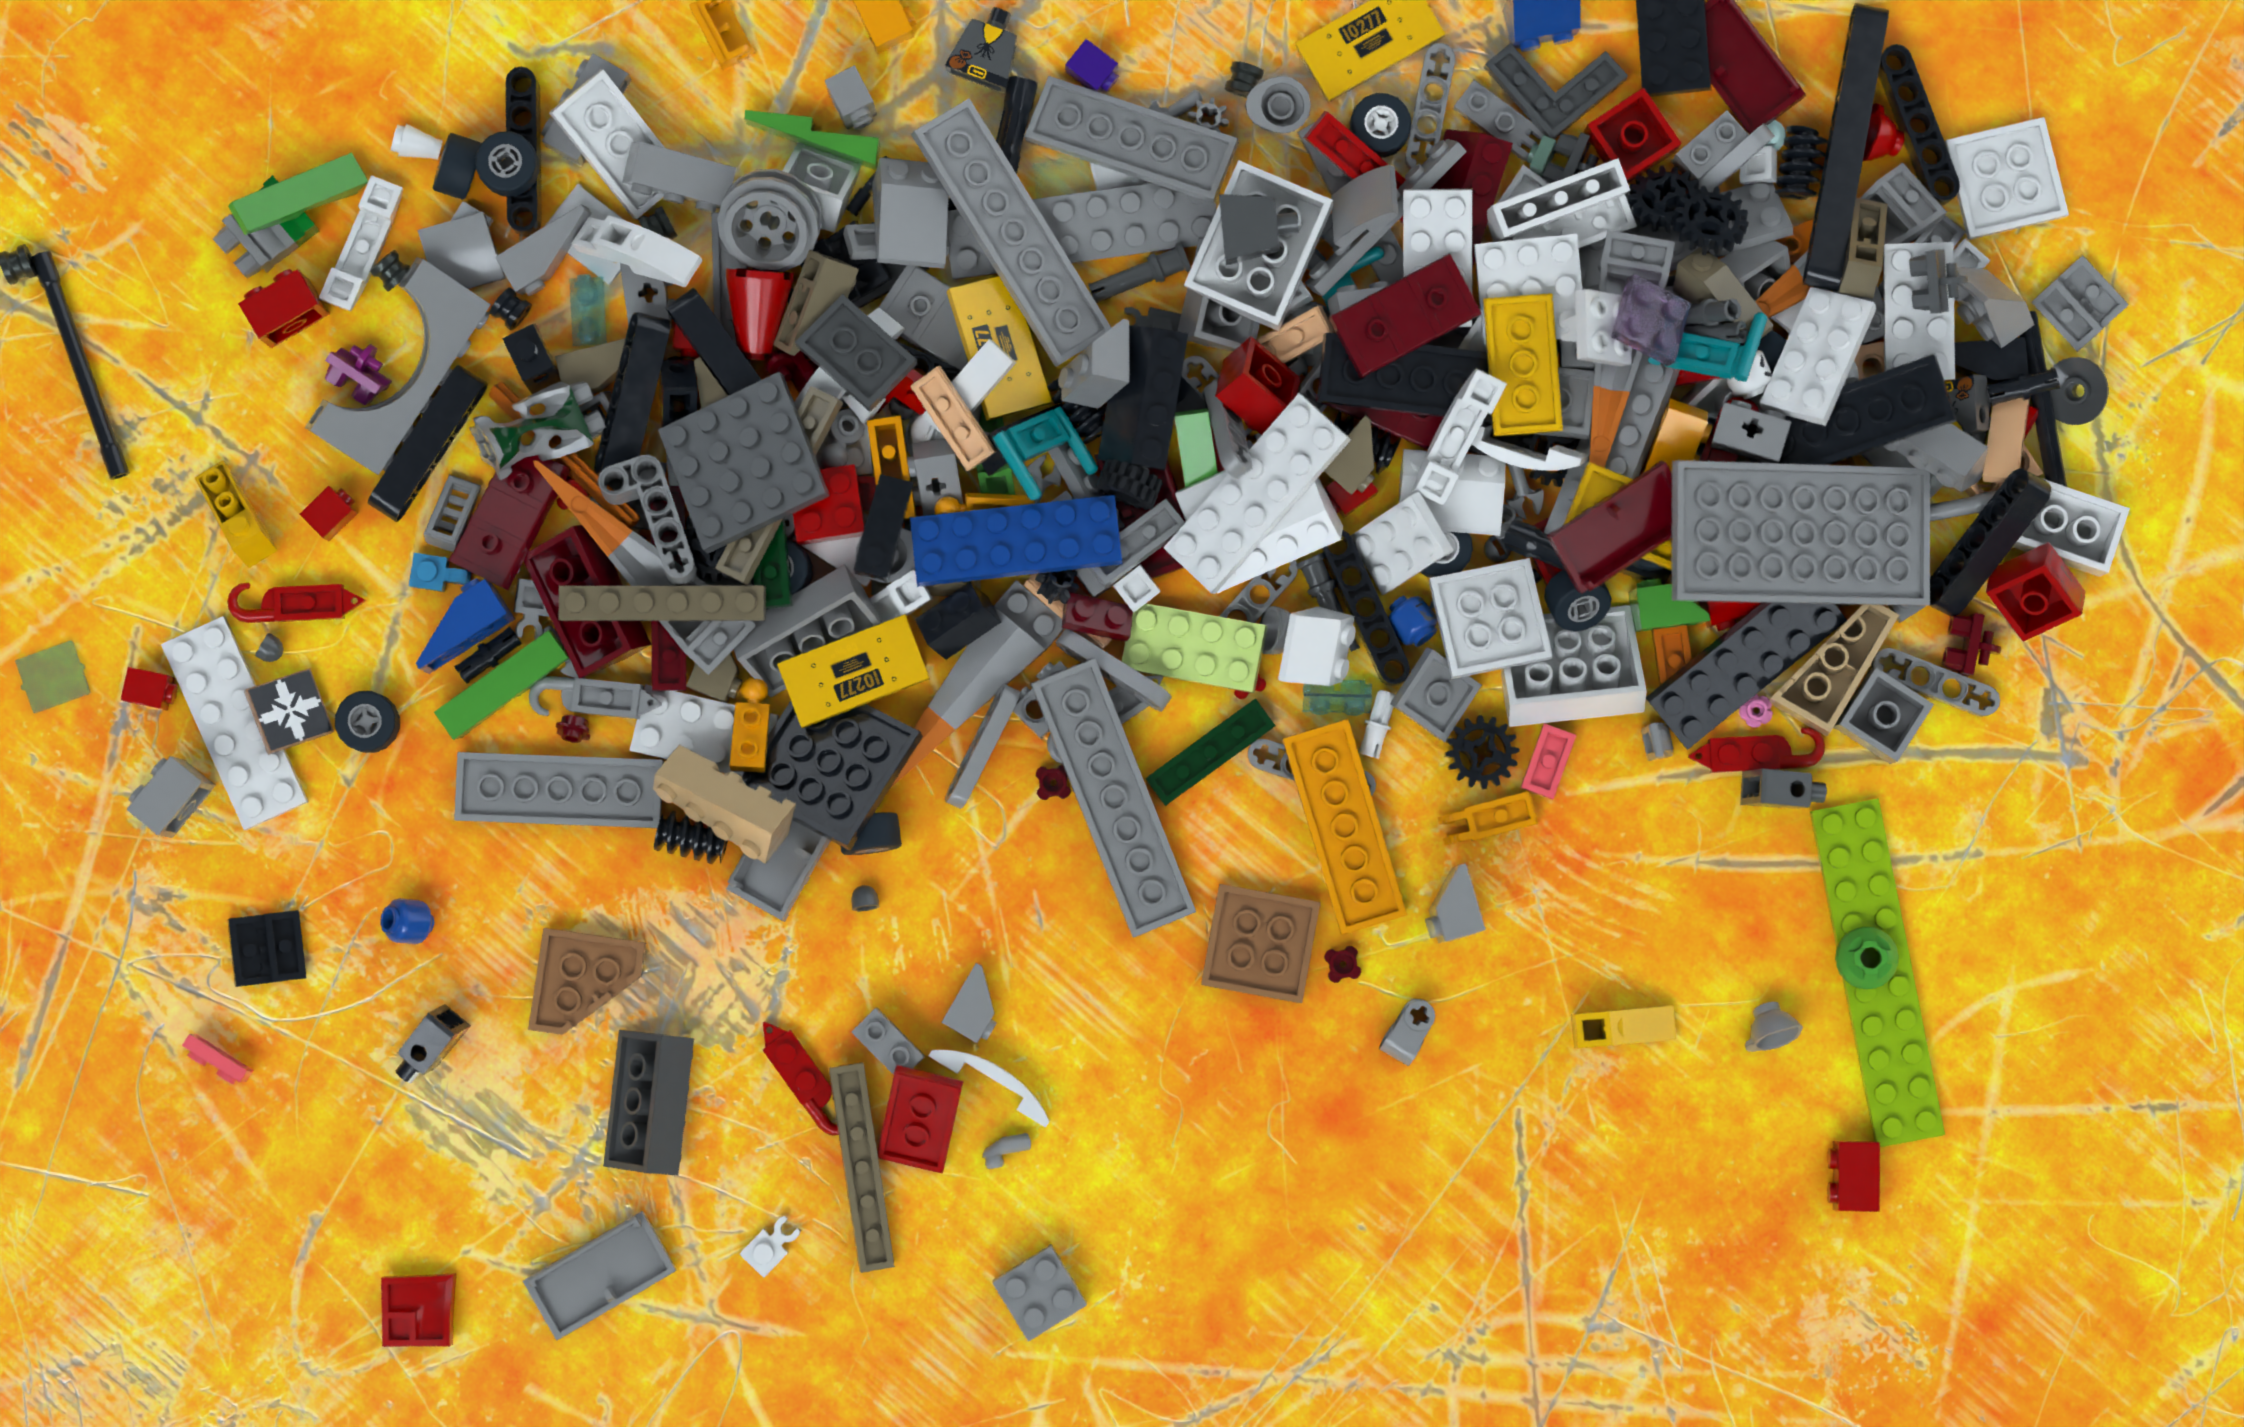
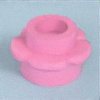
[1739,694,1773,727]

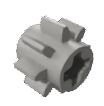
[1187,97,1229,132]

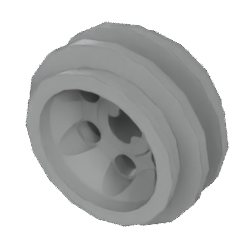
[717,169,823,272]

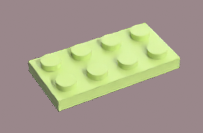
[1122,603,1268,693]

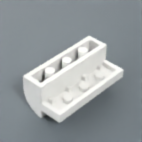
[1487,159,1637,249]

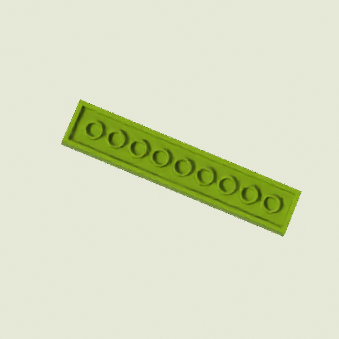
[1810,798,1945,1147]

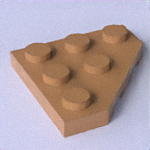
[528,928,647,1035]

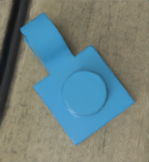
[409,553,472,592]

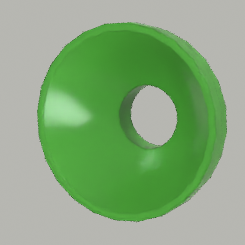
[1835,927,1899,989]

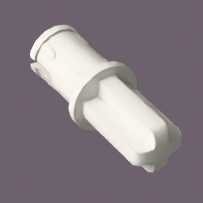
[1358,690,1395,759]

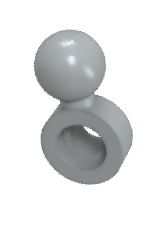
[821,410,864,468]

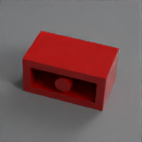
[1827,1141,1880,1212]

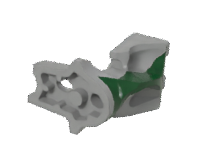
[469,381,606,480]

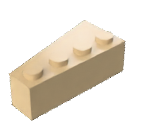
[1769,605,1899,736]
[653,745,796,864]

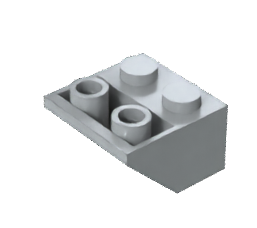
[1954,267,2035,348]

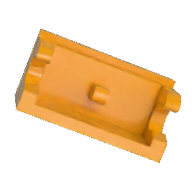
[689,0,755,71]

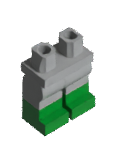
[213,175,320,278]

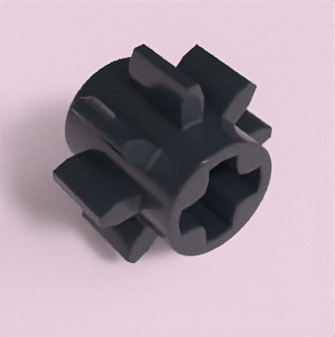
[1035,570,1079,604]

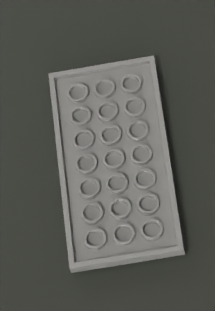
[1672,461,1930,606]

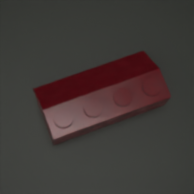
[1430,129,1513,265]
[523,525,651,679]

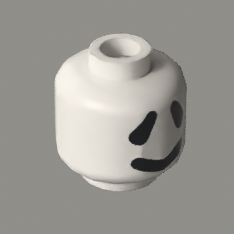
[1726,350,1772,399]

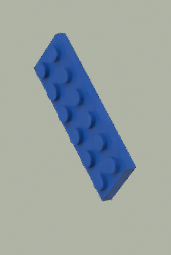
[910,495,1122,587]

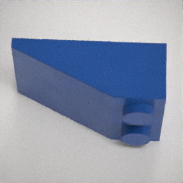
[1503,0,1581,52]
[416,578,516,674]

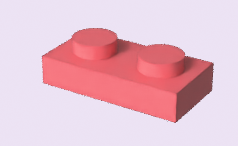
[1520,723,1576,800]
[182,1034,254,1084]

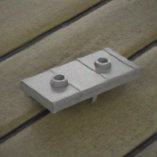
[879,265,968,370]
[726,820,831,922]
[523,1211,677,1341]

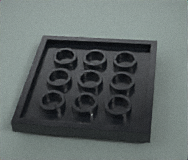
[742,701,923,851]

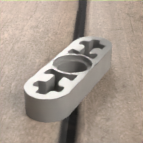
[1698,123,1775,192]

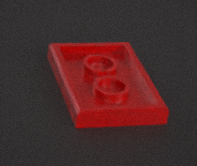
[877,1065,964,1174]

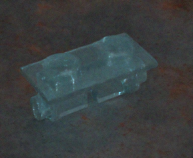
[569,274,607,346]
[1302,680,1372,716]

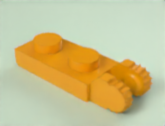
[1438,791,1539,846]

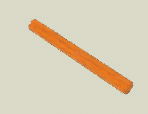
[489,382,640,529]

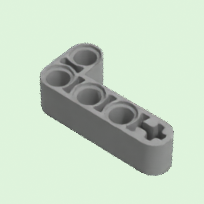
[598,455,697,586]

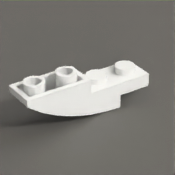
[571,215,703,287]

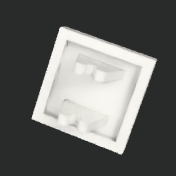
[1561,289,1632,366]

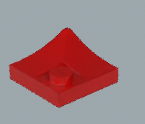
[381,1273,456,1347]

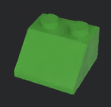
[1628,579,1710,632]

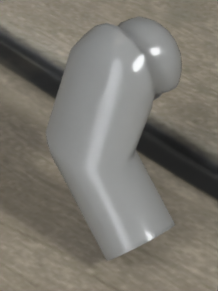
[983,1133,1031,1169]

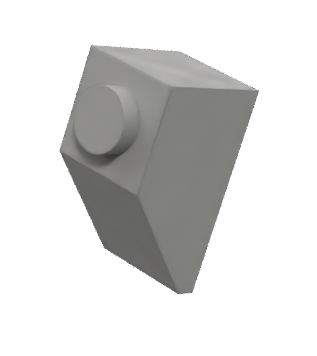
[941,963,997,1043]

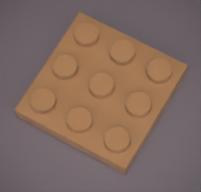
[1201,884,1320,1003]

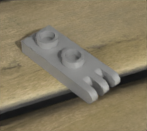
[1453,80,1543,162]

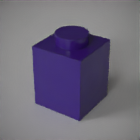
[1065,39,1119,93]

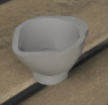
[1260,606,1290,655]
[1745,1002,1803,1052]

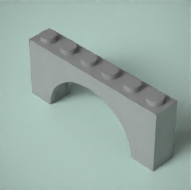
[304,257,491,475]

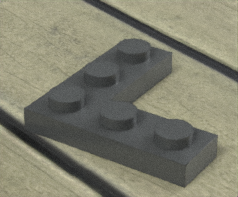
[1484,43,1628,139]

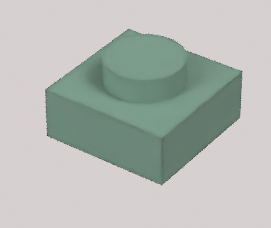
[1527,135,1556,177]

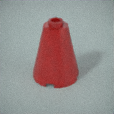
[726,268,794,360]

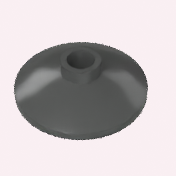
[2049,357,2109,425]

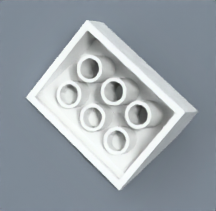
[1184,160,1333,331]
[1175,470,1343,593]
[1501,605,1647,727]

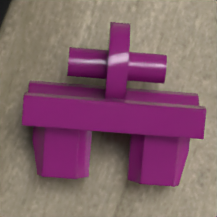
[325,344,392,405]

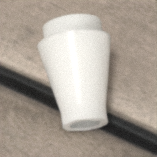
[390,124,443,160]

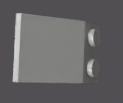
[872,157,948,269]

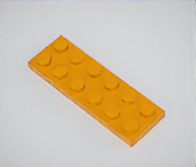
[1282,718,1407,935]

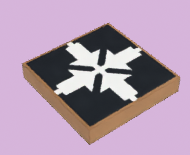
[244,668,334,755]

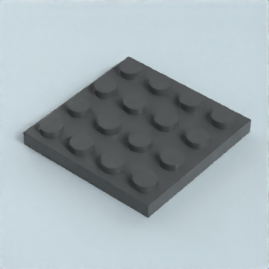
[658,372,830,553]

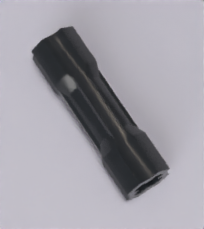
[996,76,1038,174]
[1503,519,1566,571]

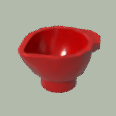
[1863,103,1905,161]

